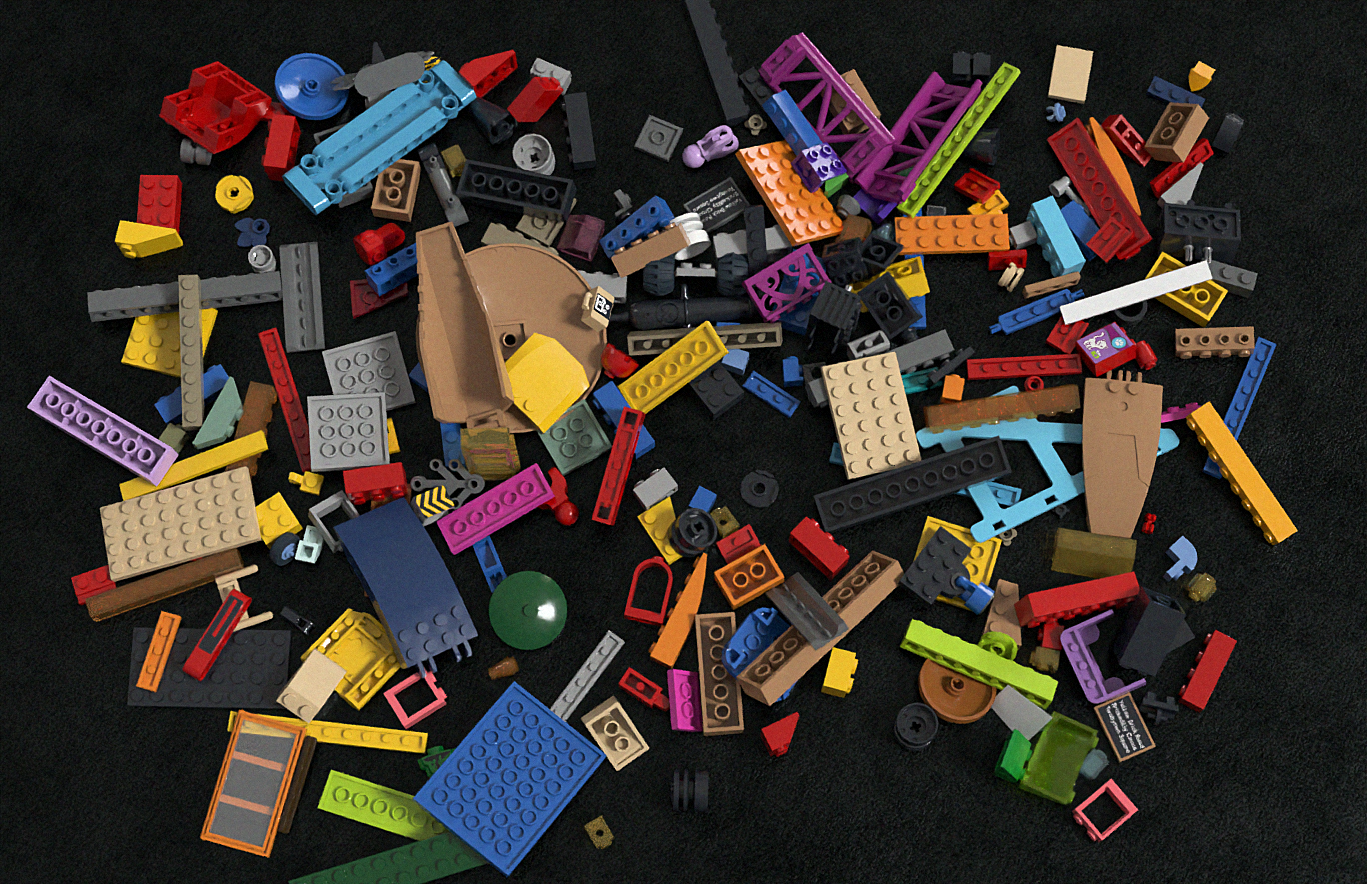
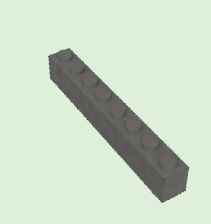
[805,329,954,408]

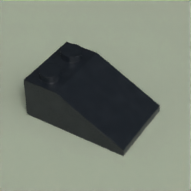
[857,271,923,340]

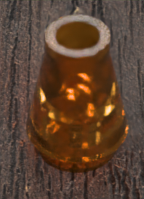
[488,656,519,680]

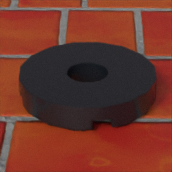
[740,470,779,509]

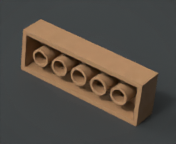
[695,612,744,736]

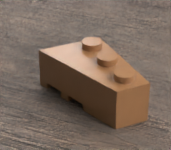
[981,579,1021,650]

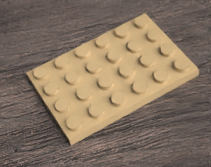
[821,352,922,480]

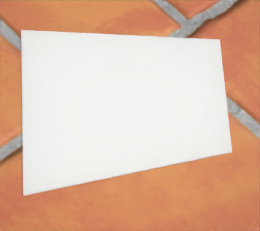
[991,685,1053,740]

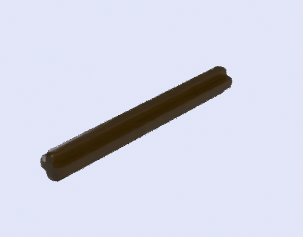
[278,736,317,833]

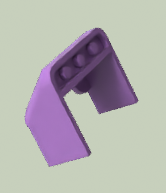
[1060,609,1146,704]

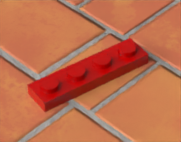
[1150,138,1214,198]

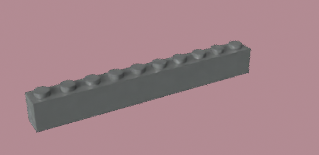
[87,271,283,322]

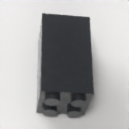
[1111,586,1186,676]

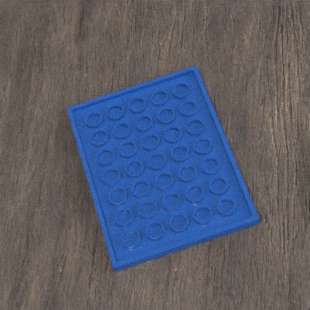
[412,681,607,877]

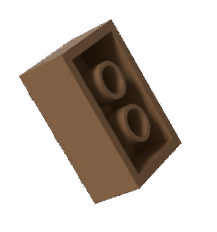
[820,69,881,135]
[1144,102,1209,163]
[371,159,421,222]

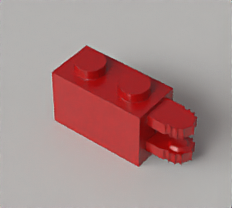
[618,667,670,712]

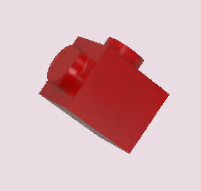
[1037,622,1064,653]

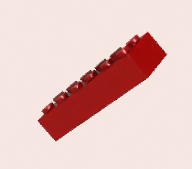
[1014,572,1140,628]

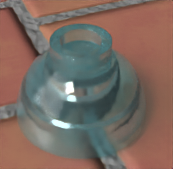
[872,223,895,242]

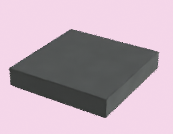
[634,115,683,162]

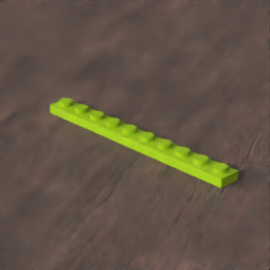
[897,62,1020,218]

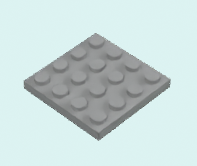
[322,331,416,411]
[307,392,390,472]

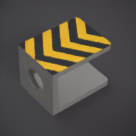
[409,485,454,527]

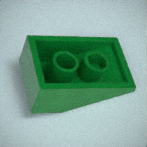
[993,729,1033,783]

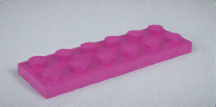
[436,463,555,555]

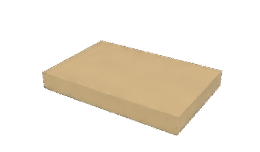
[1048,45,1093,104]

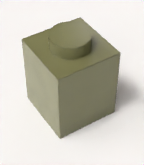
[158,423,190,453]

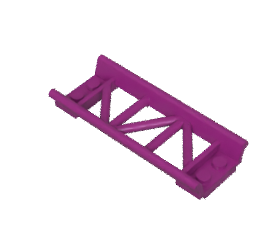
[758,32,897,184]
[854,72,982,204]

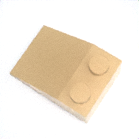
[276,648,347,723]
[581,696,649,771]

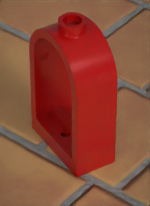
[624,556,673,627]

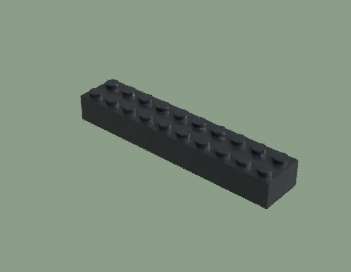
[814,436,1012,534]

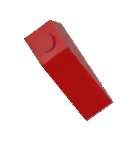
[1101,114,1152,167]

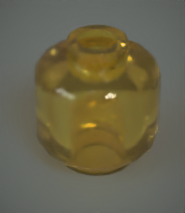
[1187,572,1217,602]

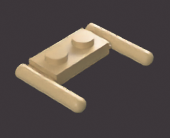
[215,565,273,632]

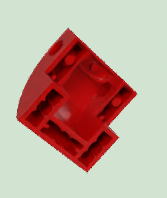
[159,61,272,154]

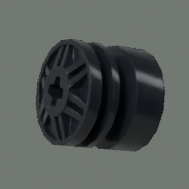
[893,703,938,751]
[671,768,709,812]

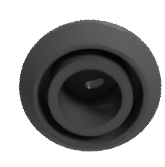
[836,195,860,219]

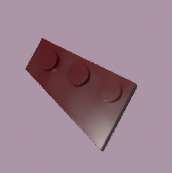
[350,279,409,318]

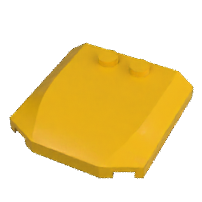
[505,333,590,434]
[300,608,401,710]

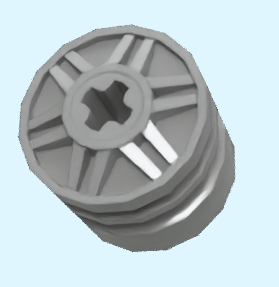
[513,134,555,175]

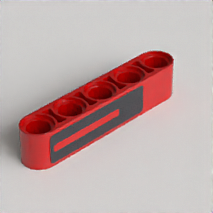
[183,589,252,681]

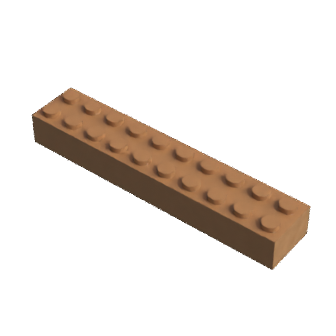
[736,551,904,706]

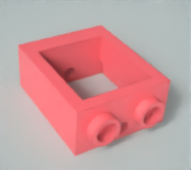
[384,668,447,729]
[1072,779,1138,843]

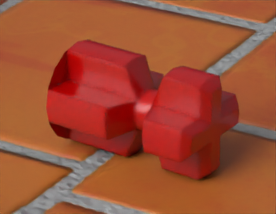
[1141,513,1156,534]

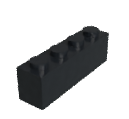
[561,92,596,170]

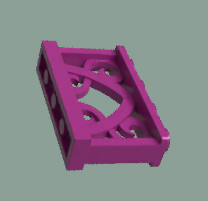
[741,243,832,323]

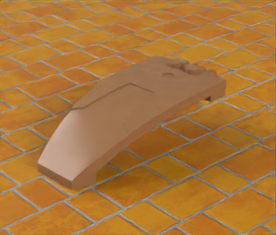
[1082,370,1163,541]

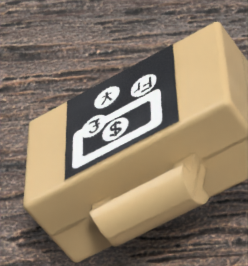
[581,286,615,332]

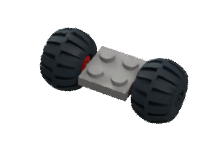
[643,252,749,297]

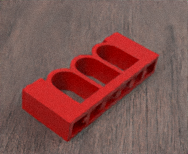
[592,406,646,525]

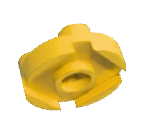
[215,175,254,214]

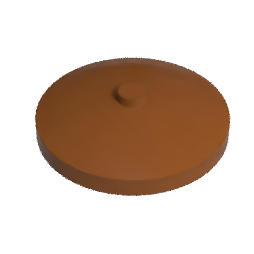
[918,659,996,724]

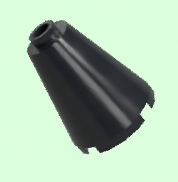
[468,97,517,144]
[960,128,1000,166]

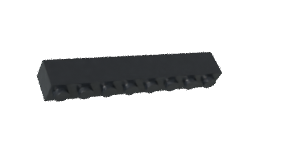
[682,0,750,127]

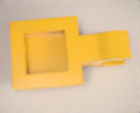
[288,471,325,496]

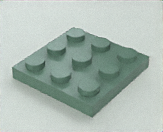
[534,399,612,476]

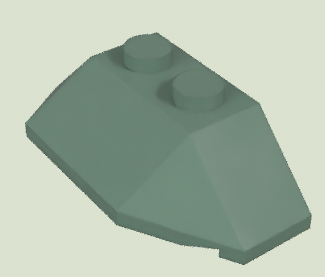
[193,377,244,449]

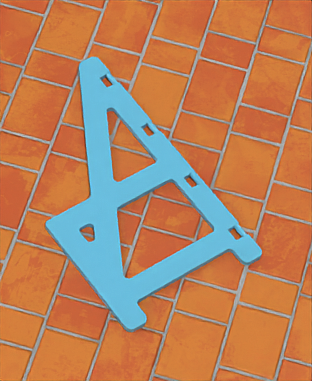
[916,386,1179,543]

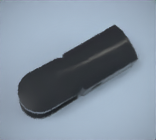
[279,606,315,636]

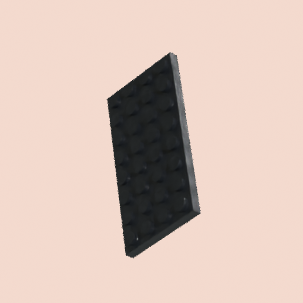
[127,627,292,710]

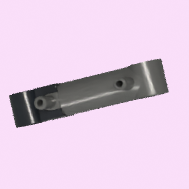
[417,142,469,227]

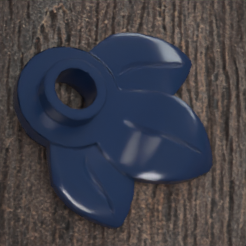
[235,218,270,247]

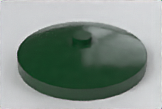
[488,571,567,650]

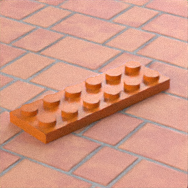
[894,214,1010,255]

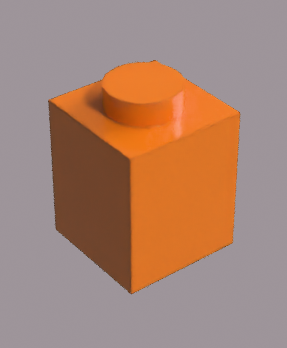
[940,374,965,406]

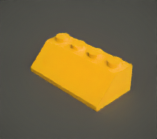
[849,256,930,312]

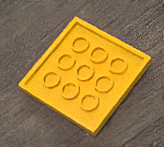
[121,308,218,378]
[913,516,1002,611]

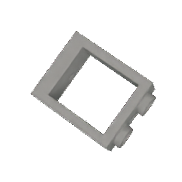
[308,490,360,553]

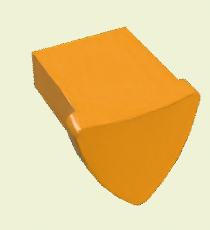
[1189,61,1215,91]

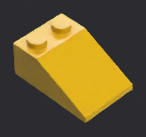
[115,220,183,258]

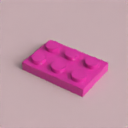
[667,669,703,732]

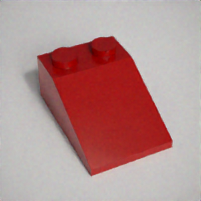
[459,50,518,98]

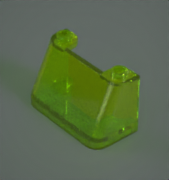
[1018,711,1099,805]

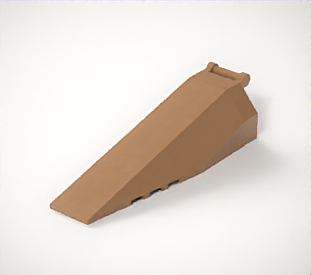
[416,222,515,437]

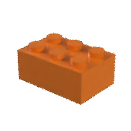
[714,544,785,610]

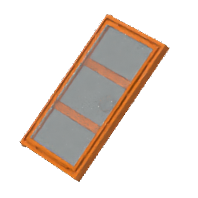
[200,710,307,857]

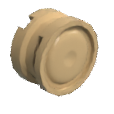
[998,262,1025,292]

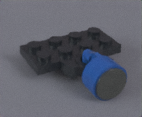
[897,526,995,615]

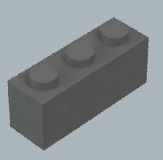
[1199,257,1258,298]

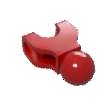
[537,467,579,525]

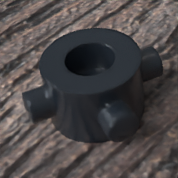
[1052,504,1069,519]

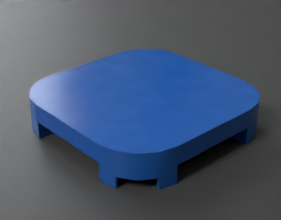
[722,608,798,703]

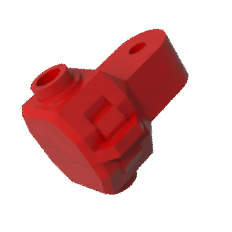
[353,223,405,265]

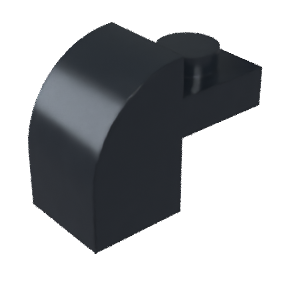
[1212,113,1244,153]

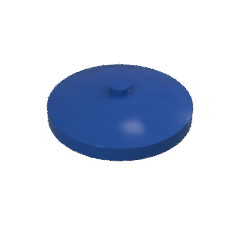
[274,53,349,120]

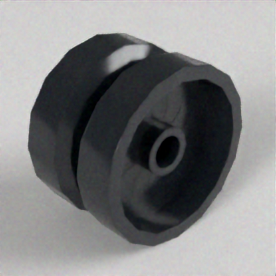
[668,508,717,558]

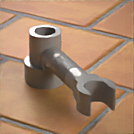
[1049,176,1092,217]

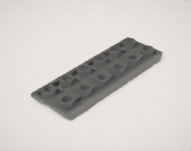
[279,242,325,353]
[765,572,849,651]

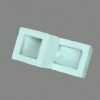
[295,525,324,563]

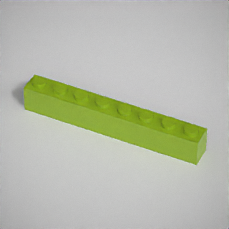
[900,619,1058,709]

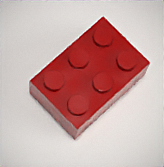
[261,114,301,181]
[137,175,182,234]
[343,462,408,505]
[789,516,849,581]

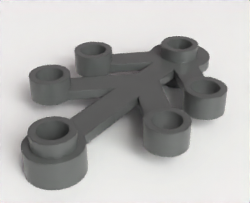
[410,459,485,509]

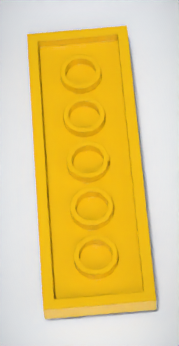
[618,321,729,414]

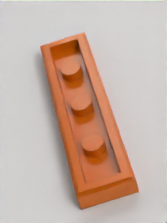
[136,611,182,692]

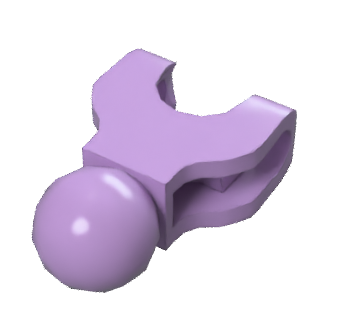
[682,125,739,168]

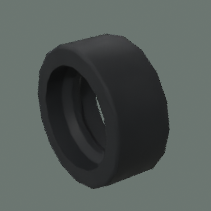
[1110,300,1147,326]

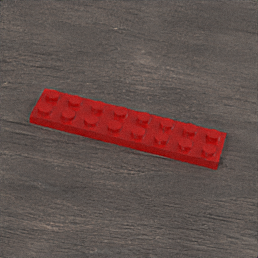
[1047,118,1152,260]

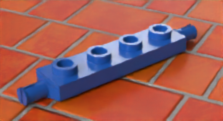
[989,289,1084,335]

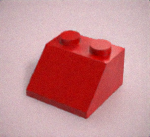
[760,712,799,757]

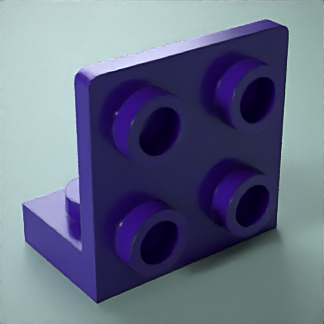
[791,142,847,193]
[853,188,898,225]

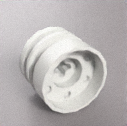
[663,213,711,260]

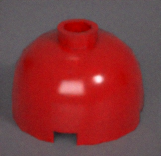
[600,343,639,379]

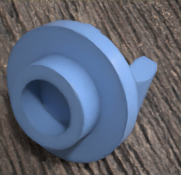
[1046,103,1065,122]

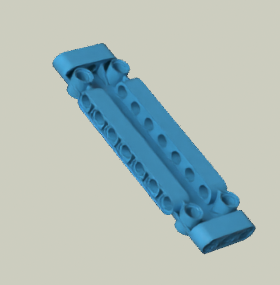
[282,60,477,215]

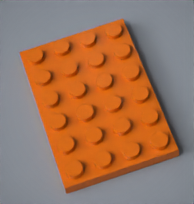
[735,140,847,246]

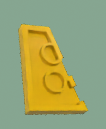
[637,496,682,565]

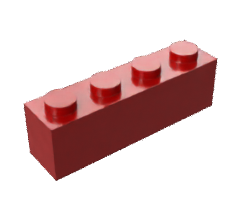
[1178,630,1237,713]

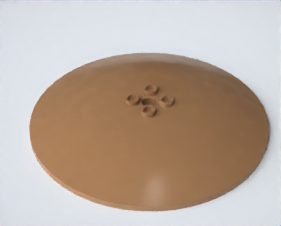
[416,243,607,433]

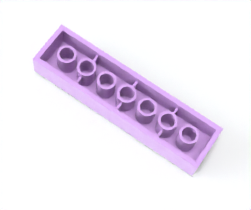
[27,376,178,487]

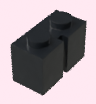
[951,52,990,83]

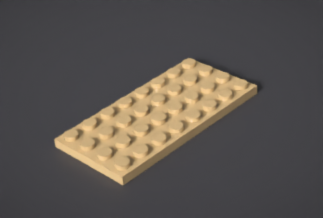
[100,466,261,582]

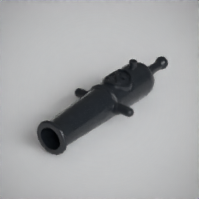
[608,284,753,330]

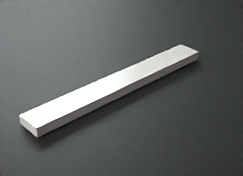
[1059,261,1212,325]

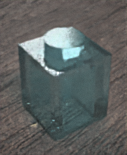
[1075,749,1109,782]

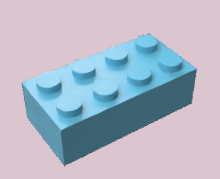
[1026,195,1085,277]

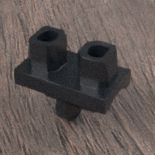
[1138,692,1178,726]

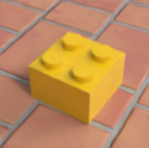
[256,492,303,550]
[821,647,858,698]

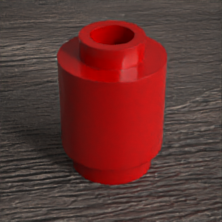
[1135,341,1158,370]

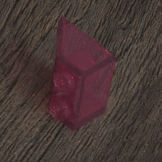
[557,215,605,262]

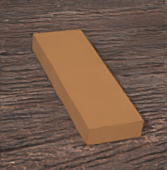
[1022,271,1081,298]

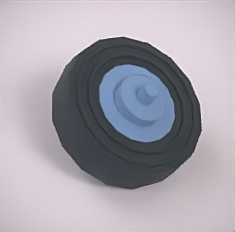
[269,532,300,566]

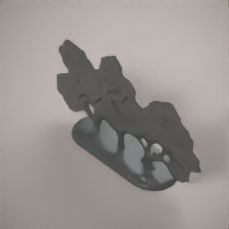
[330,51,434,97]

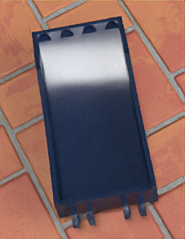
[333,497,478,678]

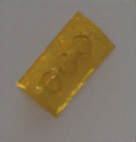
[1051,528,1137,578]

